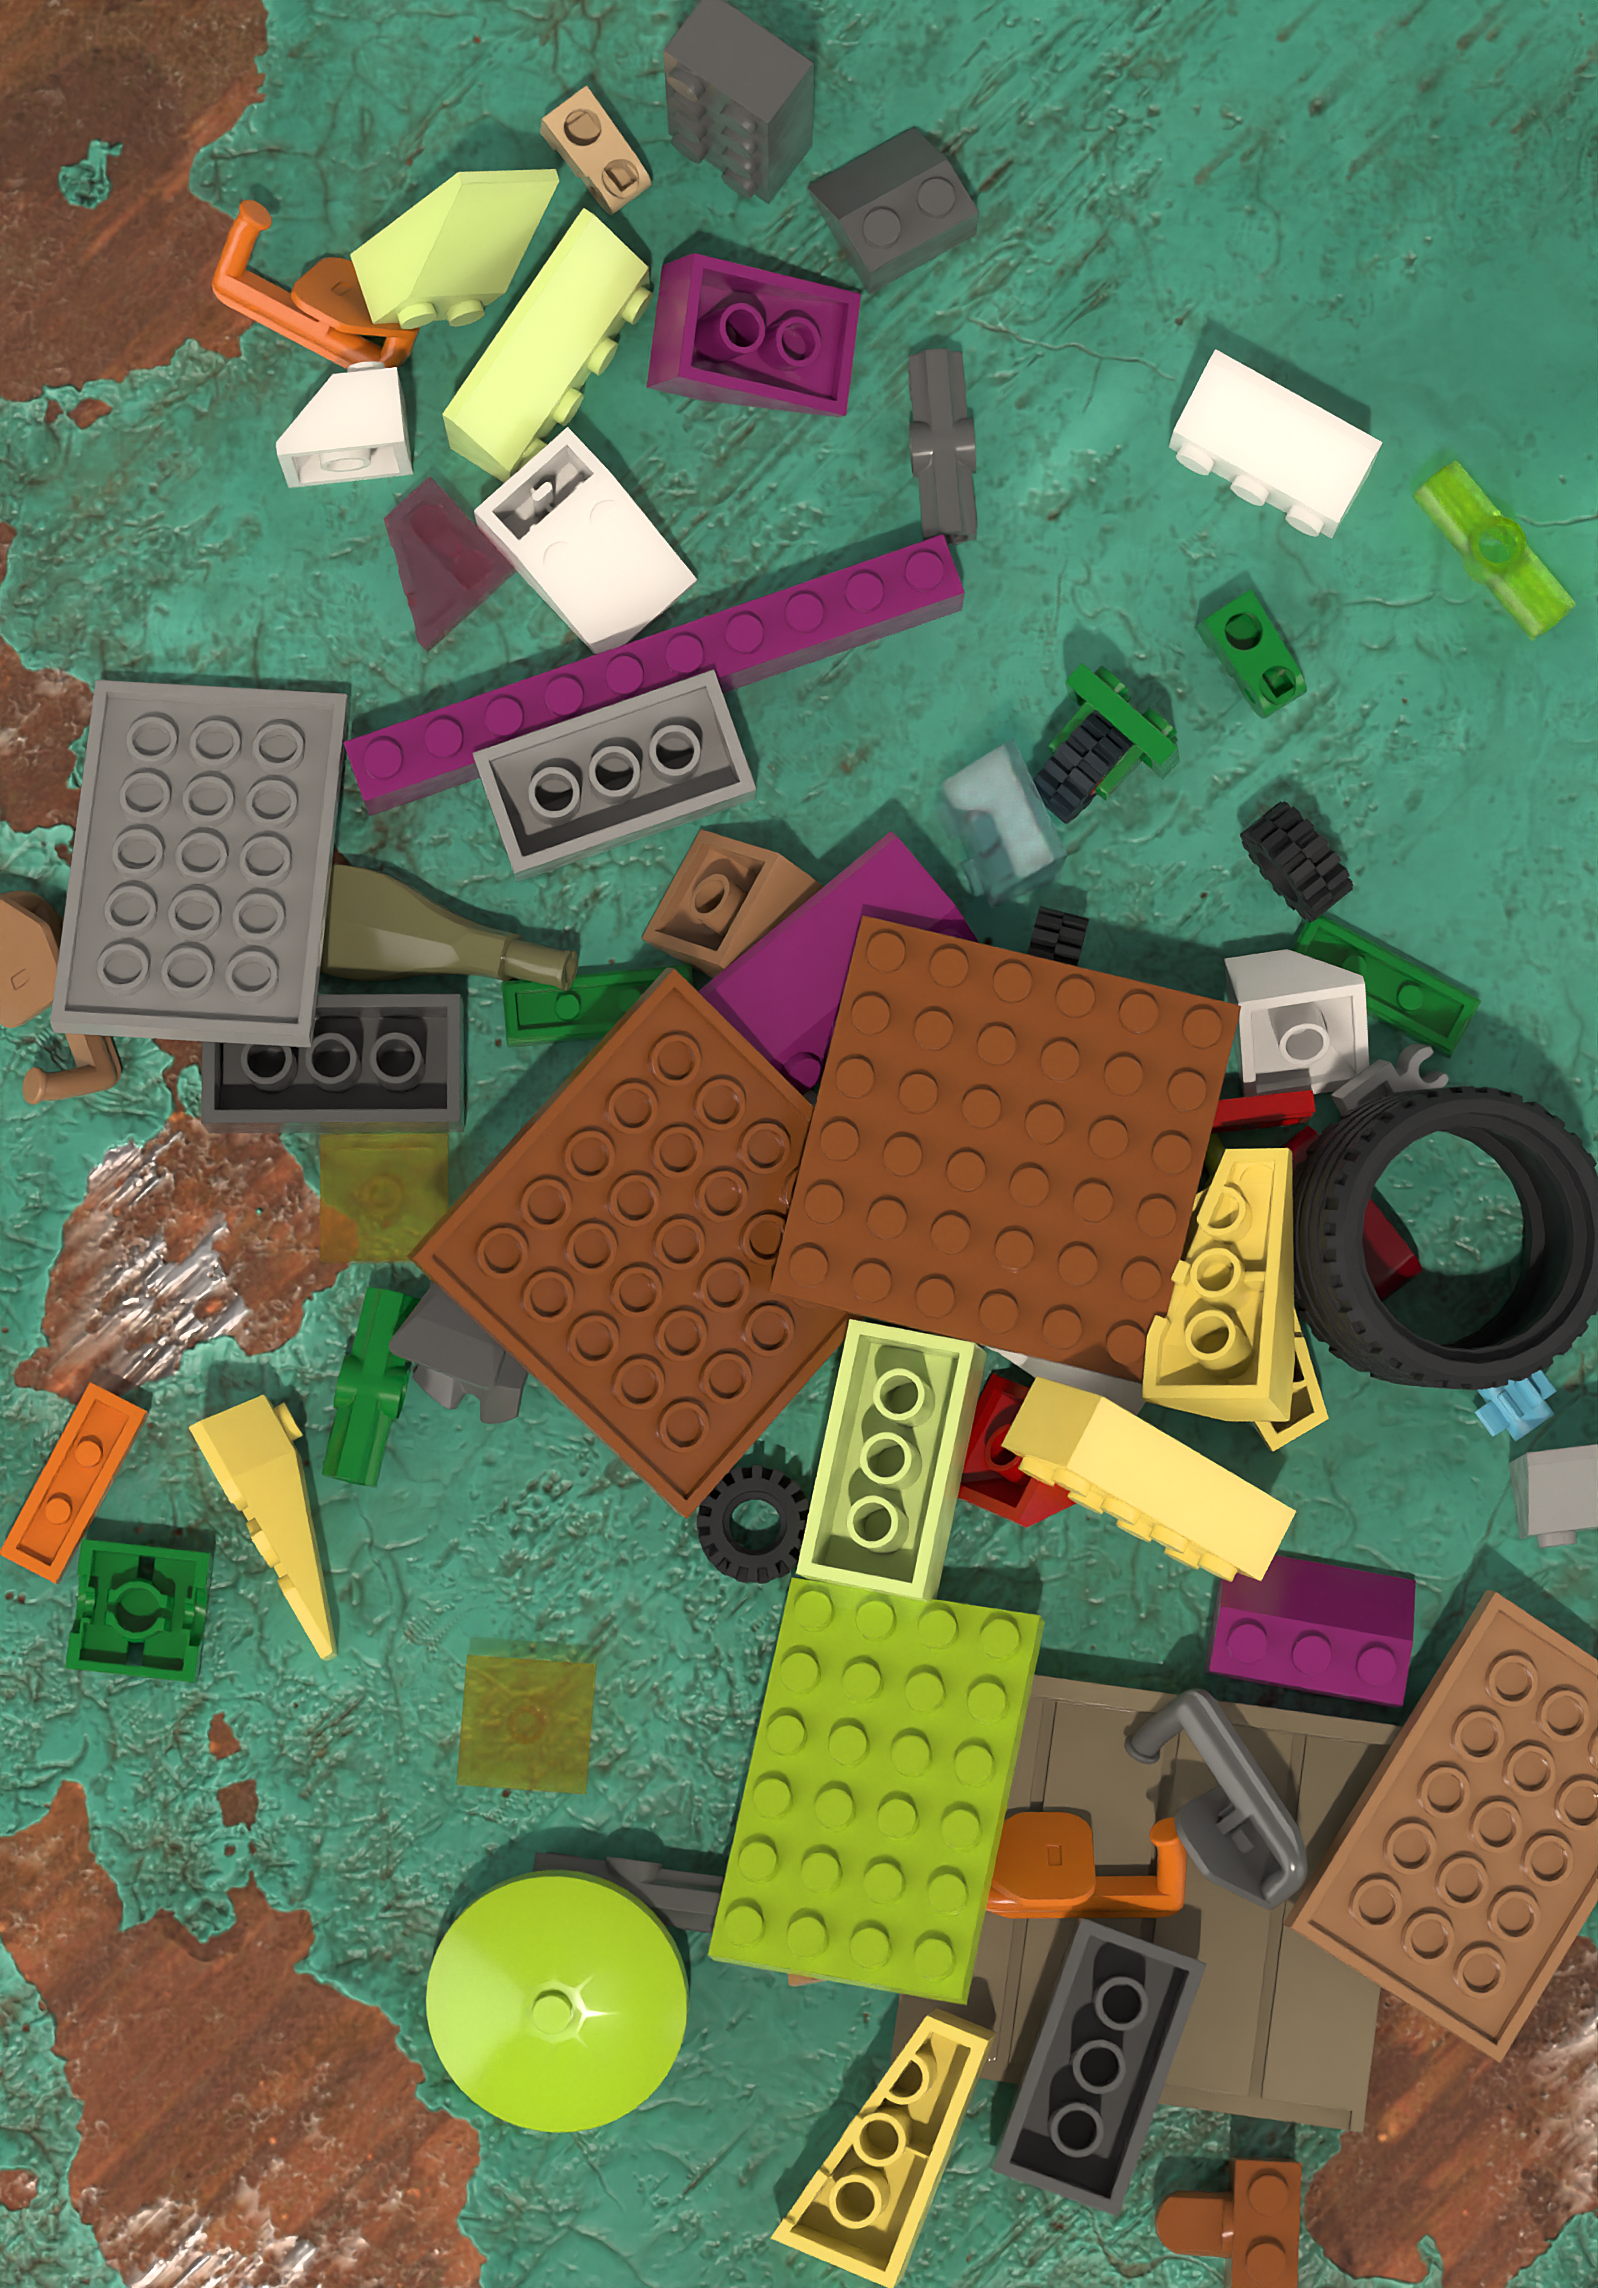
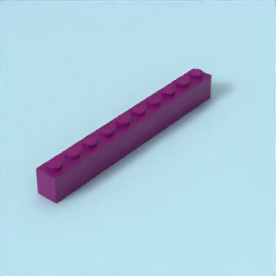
[343,534,965,816]

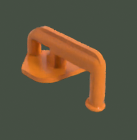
[212,199,420,369]
[986,1812,1187,1918]

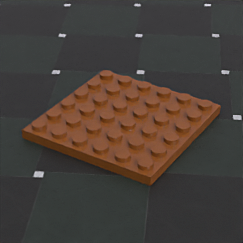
[769,915,1241,1384]
[406,968,864,1519]

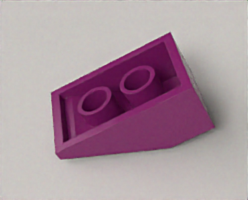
[646,253,861,418]

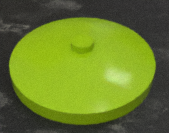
[426,1870,689,2133]

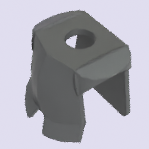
[389,1279,529,1424]

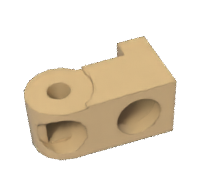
[540,85,652,215]

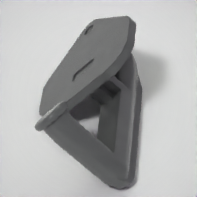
[1124,1688,1308,1910]

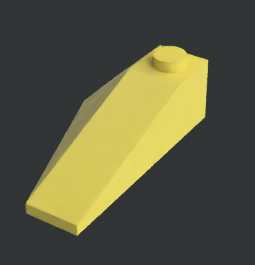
[1142,1148,1295,1421]
[189,1394,338,1661]

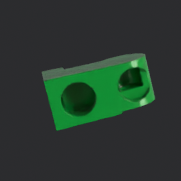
[1195,589,1307,719]

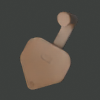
[0,890,121,1105]

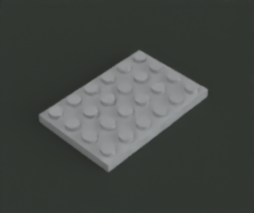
[50,680,349,1048]

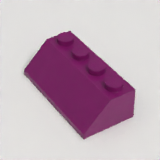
[698,831,979,1095]

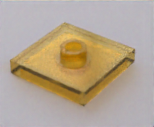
[320,1133,449,1264]
[456,1655,597,1795]

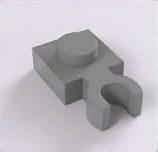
[1330,1043,1449,1115]

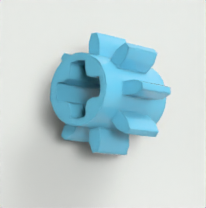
[1475,1370,1557,1442]

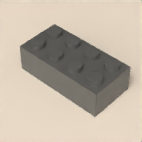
[663,0,814,204]
[201,994,465,1134]
[990,1916,1207,2217]

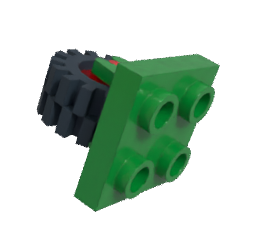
[1028,663,1180,824]

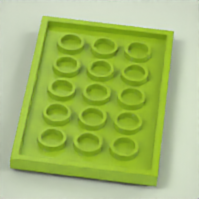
[708,1577,1045,2005]

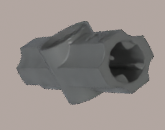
[908,348,977,546]
[533,1852,725,1933]

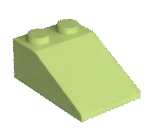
[350,169,560,329]

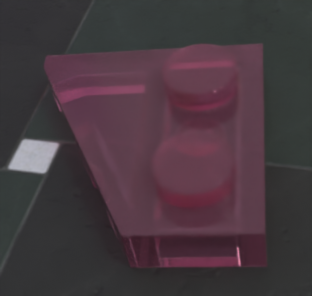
[383,476,517,653]

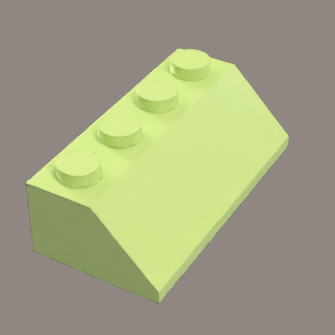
[442,208,653,483]

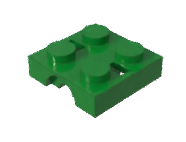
[65,1539,213,1683]

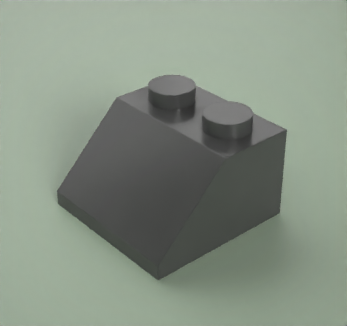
[807,127,979,294]

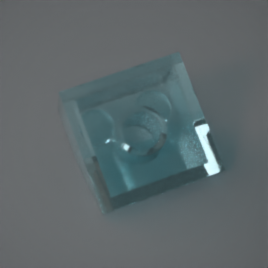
[934,739,1067,909]

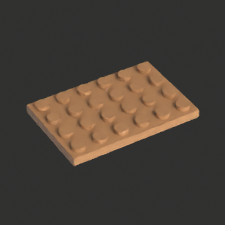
[1283,1590,1598,2063]

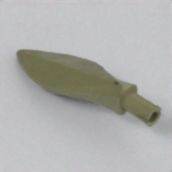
[320,864,578,990]

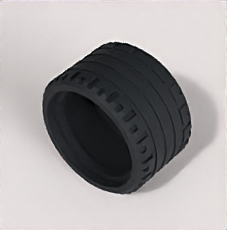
[1292,1086,1598,1390]

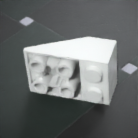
[474,427,697,655]

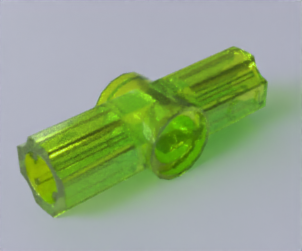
[1412,460,1576,642]

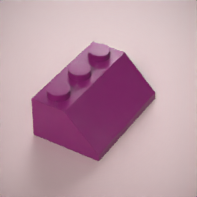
[1203,1555,1416,1708]

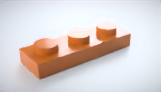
[0,1382,150,1585]

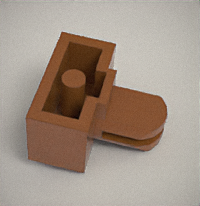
[1154,2156,1302,2288]

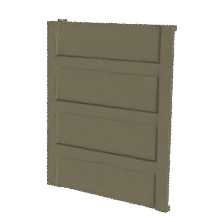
[890,1675,1403,2133]

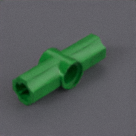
[322,1287,421,1488]

